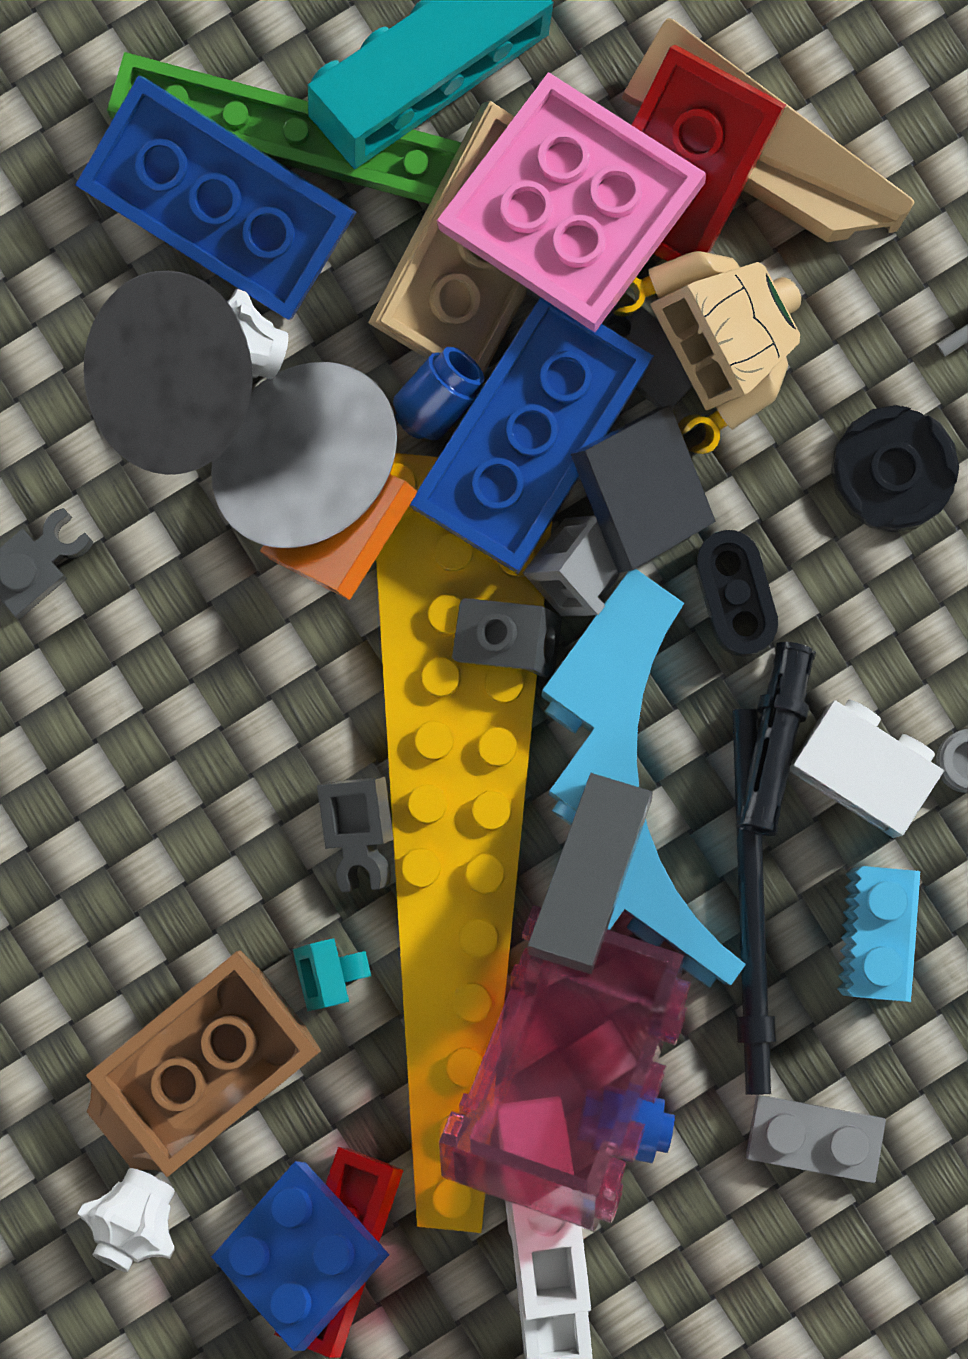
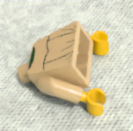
[614,251,801,454]

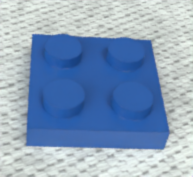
[211,1161,390,1351]

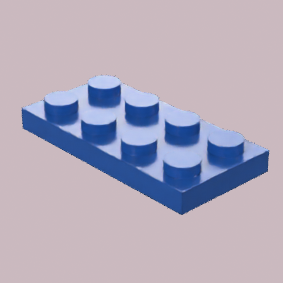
[75,76,356,320]
[410,297,654,574]

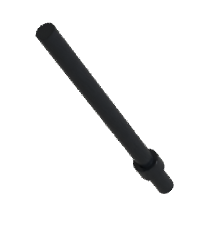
[732,709,776,1095]

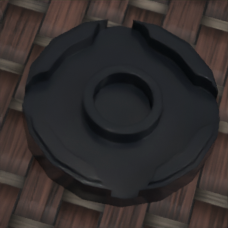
[831,405,959,532]

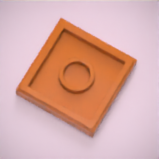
[260,474,418,600]

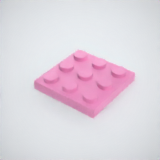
[437,72,706,332]

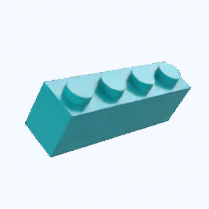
[308,0,554,170]

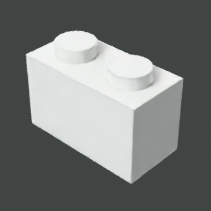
[790,699,944,838]

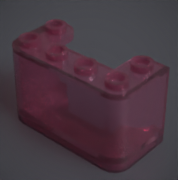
[439,905,691,1232]

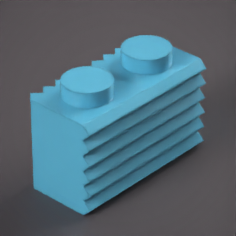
[837,866,920,1002]

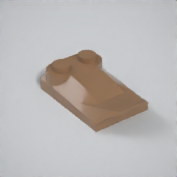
[86,950,321,1177]

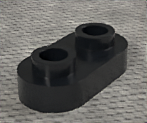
[695,530,778,657]

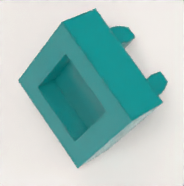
[293,938,371,1012]

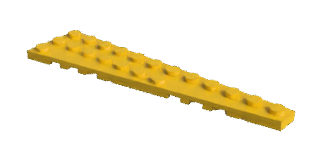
[376,453,552,1233]

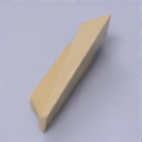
[622,18,914,242]

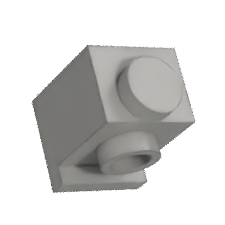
[523,515,619,617]

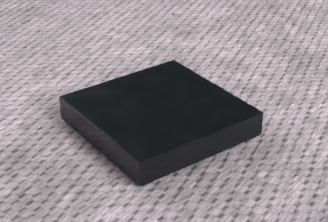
[571,405,716,573]

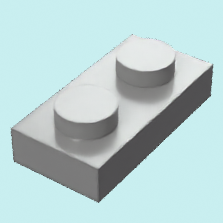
[745,1095,886,1183]

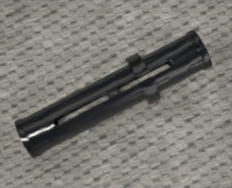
[736,642,816,836]

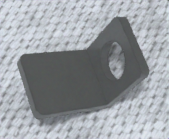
[452,598,562,679]

